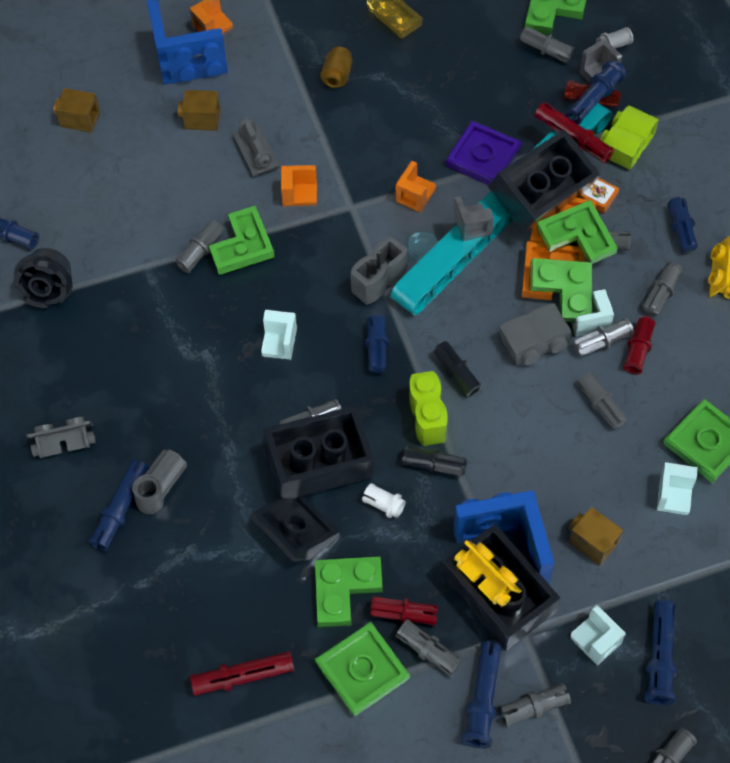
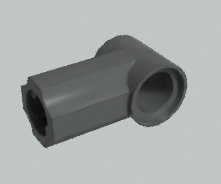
[132,449,187,514]

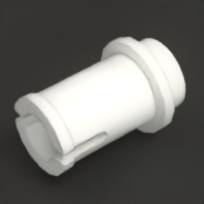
[362,483,406,518]

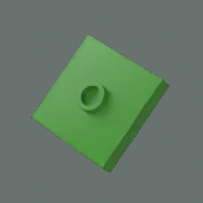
[663,398,730,483]
[315,622,410,717]

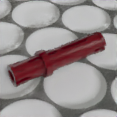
[534,102,615,164]
[190,651,294,697]

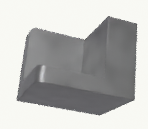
[579,39,622,83]
[453,196,494,241]

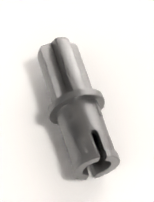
[573,318,634,356]

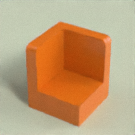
[189,0,233,34]
[396,161,436,213]
[281,165,317,206]

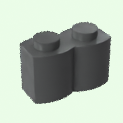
[350,236,408,305]
[499,303,571,365]

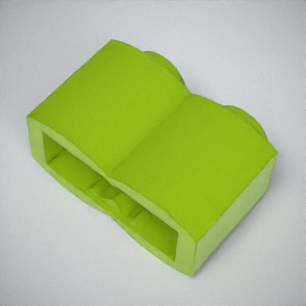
[600,105,659,170]
[409,371,448,446]

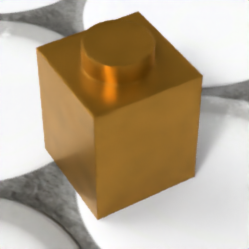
[54,88,100,133]
[178,90,221,131]
[569,506,623,565]

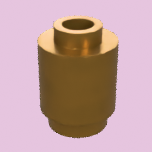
[320,46,353,88]

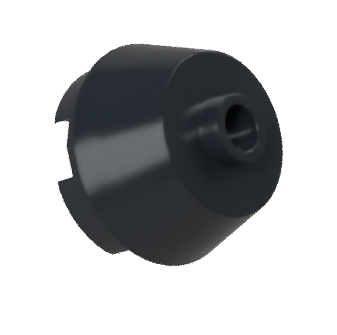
[13,248,73,308]

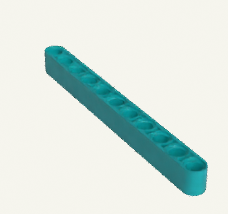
[390,103,612,315]

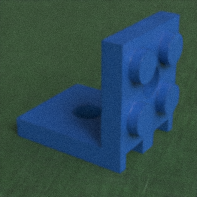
[146,0,228,85]
[453,490,555,584]

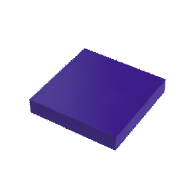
[445,121,522,185]

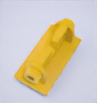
[708,235,730,299]
[454,540,521,607]

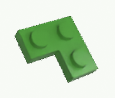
[525,0,586,35]
[537,200,618,264]
[209,206,275,275]
[530,258,592,322]
[315,557,383,627]

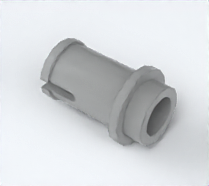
[596,27,633,49]

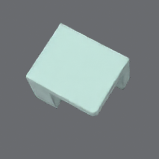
[571,289,614,337]
[261,310,297,360]
[657,462,698,515]
[570,605,626,666]

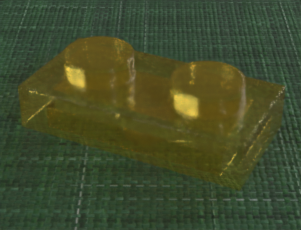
[367,0,422,39]

